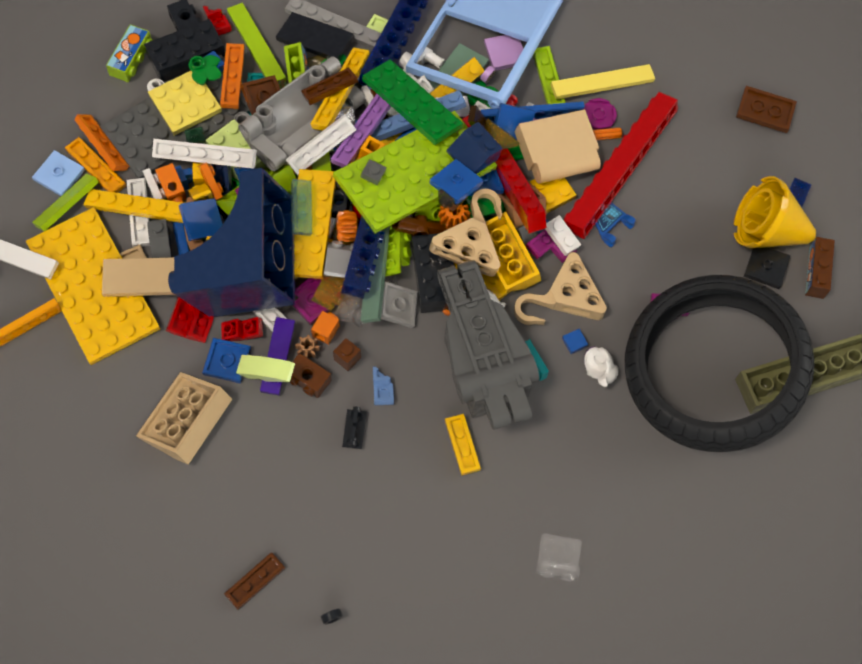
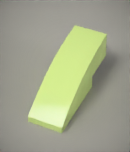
[236,355,295,382]

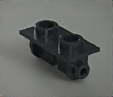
[342,406,367,449]

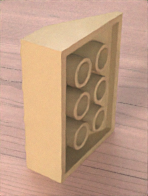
[136,372,232,464]

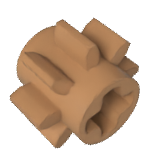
[295,335,320,358]

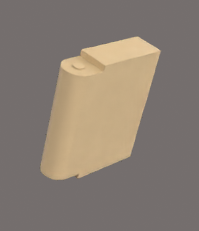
[514,109,601,184]

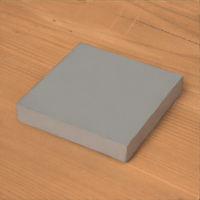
[381,281,418,328]

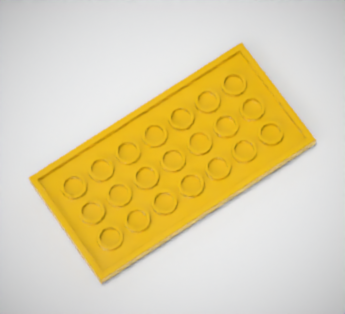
[26,207,161,365]

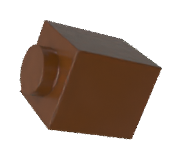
[333,338,361,371]

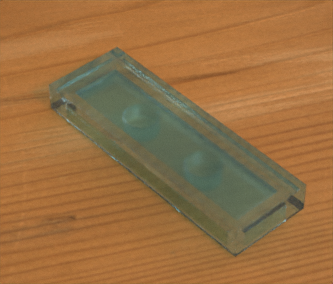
[291,179,312,236]

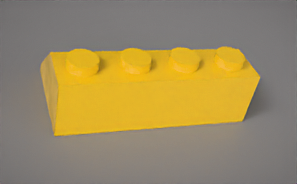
[486,212,541,292]

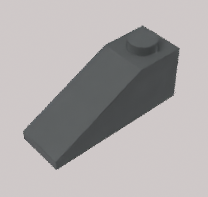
[147,219,173,258]

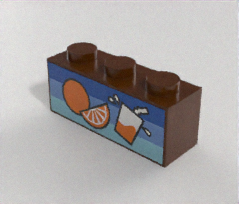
[805,237,835,299]

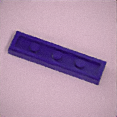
[260,317,295,396]

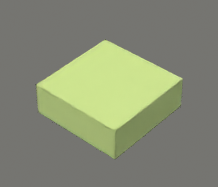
[366,14,390,34]

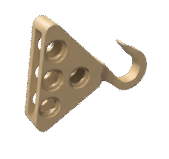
[429,189,502,277]
[514,252,607,325]

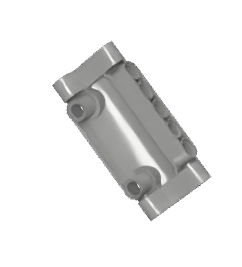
[238,56,366,172]

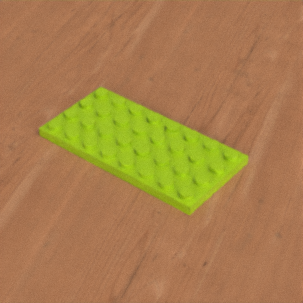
[333,111,497,233]

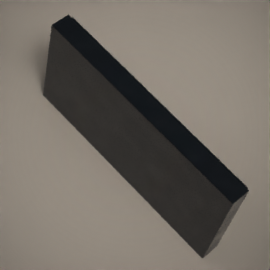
[276,12,354,60]

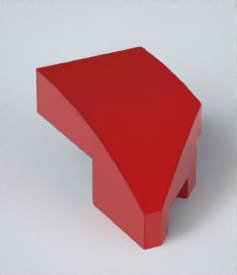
[203,6,232,35]

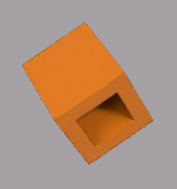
[311,311,340,345]

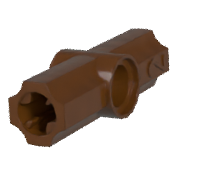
[392,215,448,236]

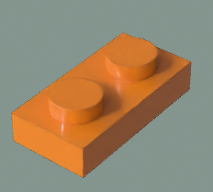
[198,162,223,200]

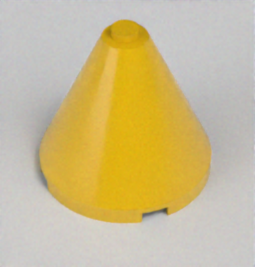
[733,176,816,248]

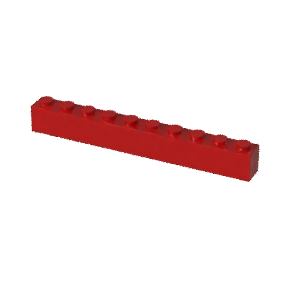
[564,92,678,239]

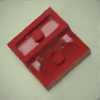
[166,297,214,343]

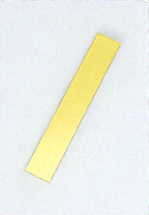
[551,64,655,99]

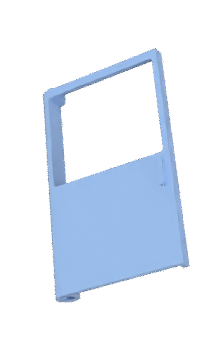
[406,0,563,109]

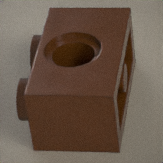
[289,353,332,398]

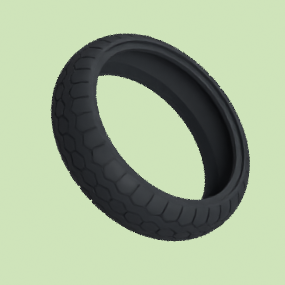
[625,275,814,452]

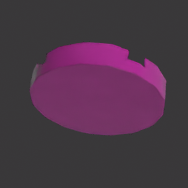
[584,98,617,130]

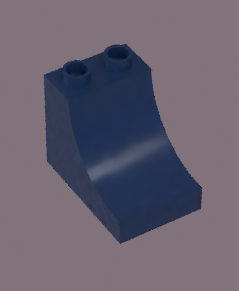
[168,168,295,317]

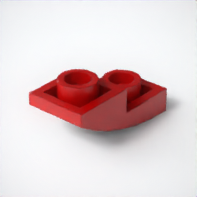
[221,317,263,341]

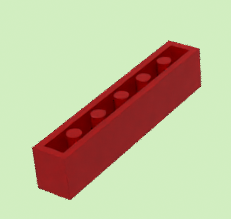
[495,148,547,233]

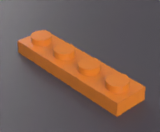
[220,43,245,109]
[74,114,129,171]

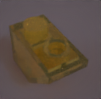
[311,276,349,311]

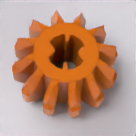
[438,200,470,229]
[336,210,357,242]

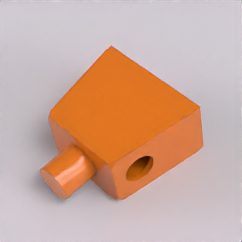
[155,163,186,203]

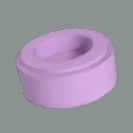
[480,66,496,84]

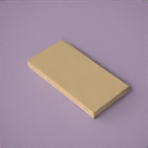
[102,257,175,297]

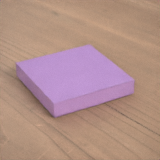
[484,35,523,70]

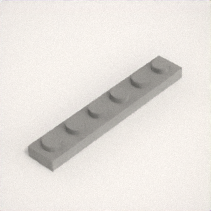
[285,0,385,52]

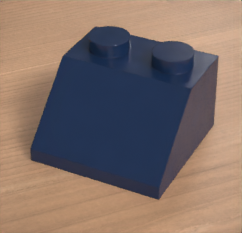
[446,122,503,174]

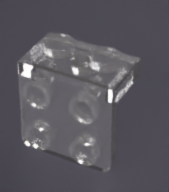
[536,533,582,582]

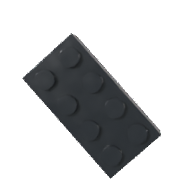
[144,19,225,82]
[411,233,454,313]

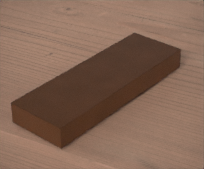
[301,67,358,105]
[224,552,285,610]

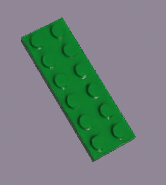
[362,59,463,145]

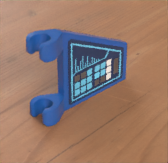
[595,203,635,247]

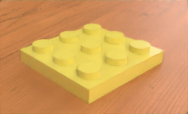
[148,71,222,136]

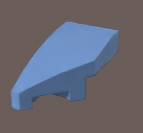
[373,367,394,405]

